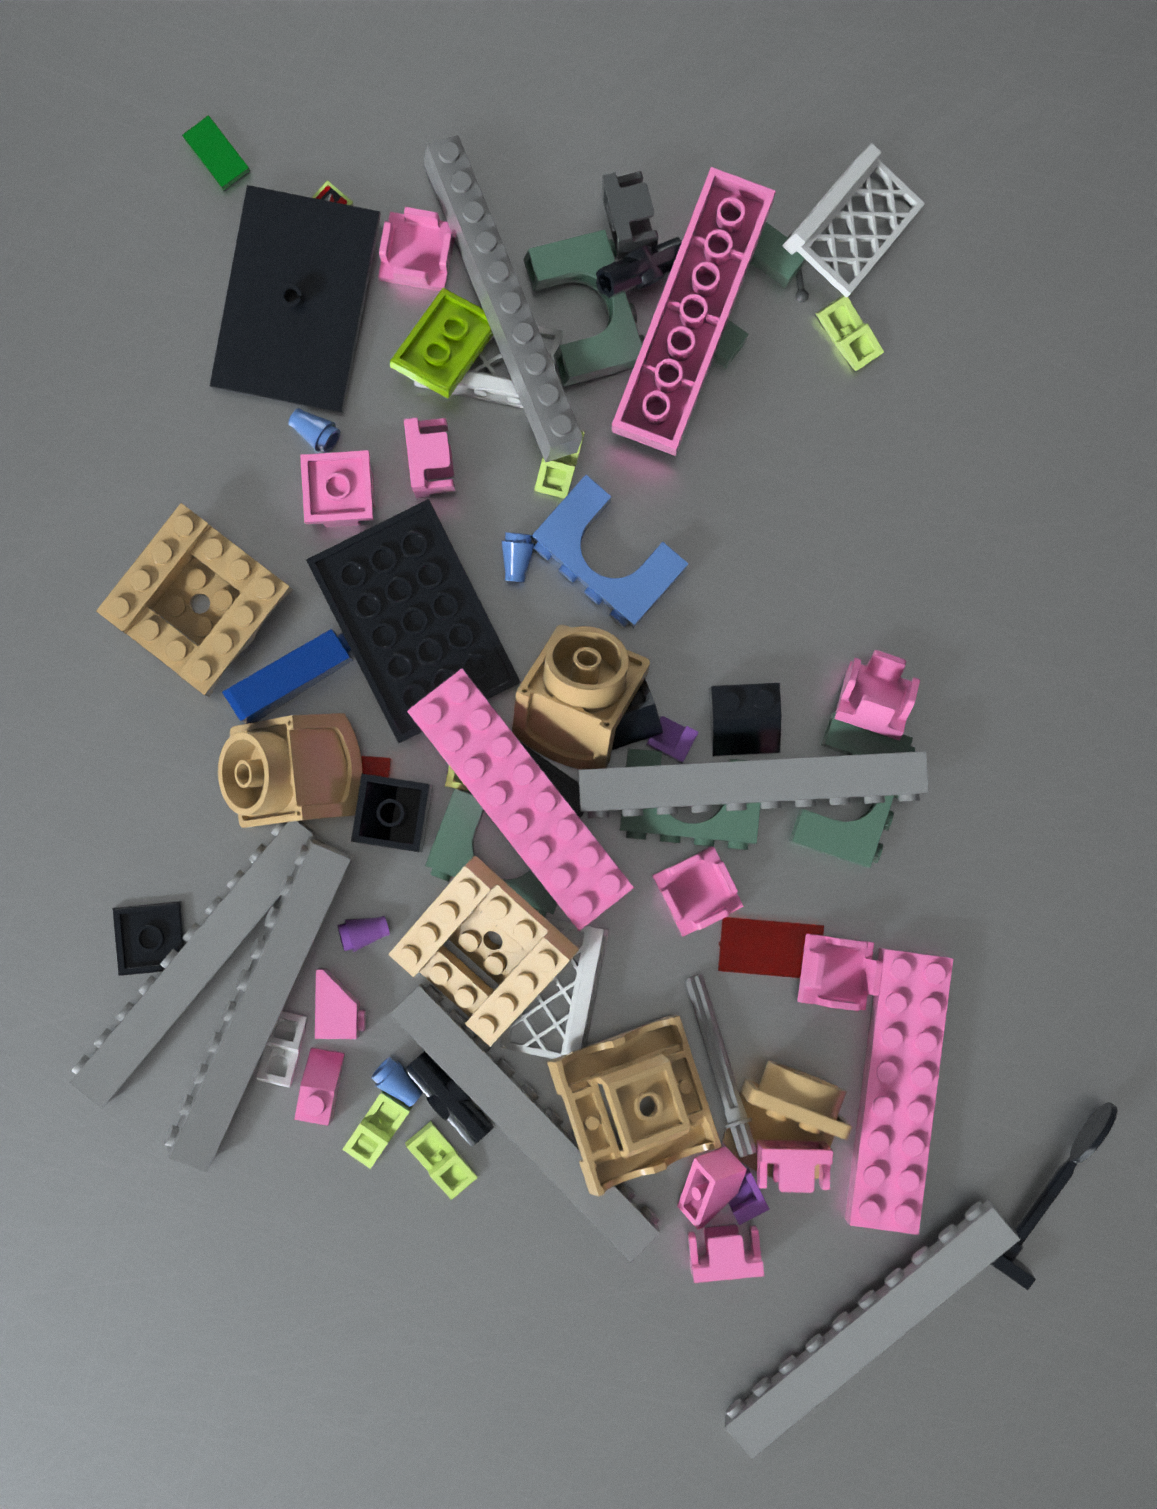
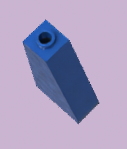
[222,629,353,724]

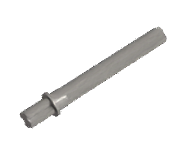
[686,975,757,1157]

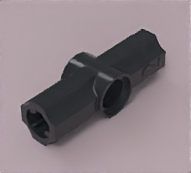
[596,237,682,298]
[404,1051,494,1147]

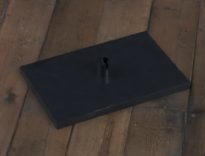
[210,185,381,413]
[306,499,521,744]

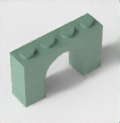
[713,222,806,368]
[523,229,645,387]
[789,712,915,868]
[619,748,760,850]
[425,789,557,918]

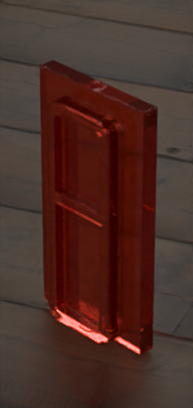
[718,917,824,978]

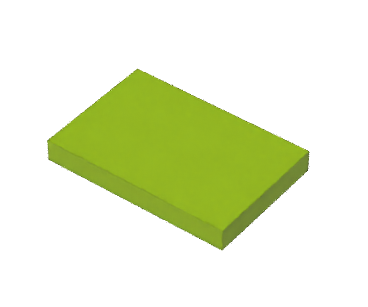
[390,288,493,399]

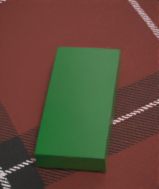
[182,115,250,191]

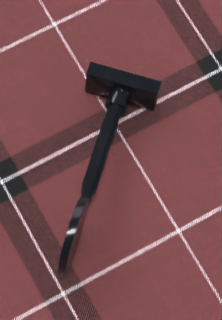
[991,1102,1118,1290]

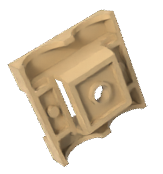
[96,503,293,697]
[388,856,579,1047]
[547,1015,722,1196]

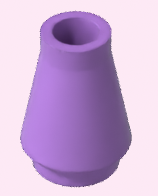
[337,916,390,952]

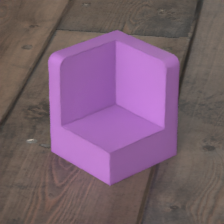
[646,716,699,764]
[728,1168,770,1225]

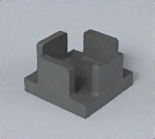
[601,171,659,260]

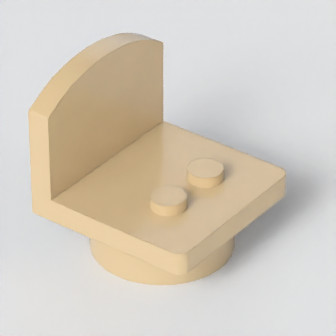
[512,625,650,770]
[218,713,362,828]
[722,1061,852,1179]

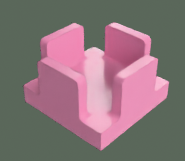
[378,207,455,291]
[404,418,455,499]
[300,450,375,527]
[834,650,920,741]
[652,846,744,937]
[797,934,883,1011]
[756,1140,833,1193]
[687,1224,764,1283]

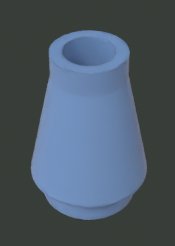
[288,408,341,453]
[501,532,535,582]
[371,1057,423,1107]

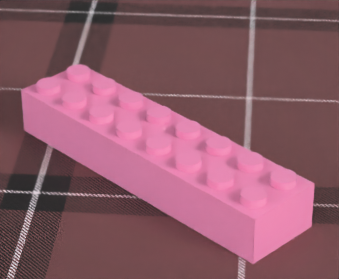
[612,167,776,456]
[407,668,634,931]
[845,948,953,1235]

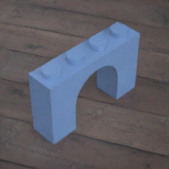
[532,475,688,629]

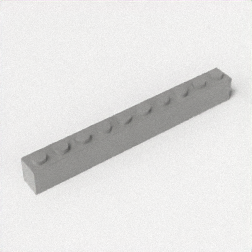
[424,135,583,462]
[579,751,929,819]
[70,821,326,1109]
[164,837,351,1172]
[389,983,660,1262]
[725,1199,1020,1459]

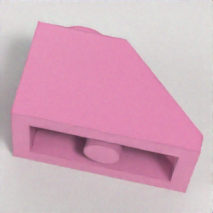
[315,968,366,1039]
[294,1047,345,1126]
[677,1146,747,1230]

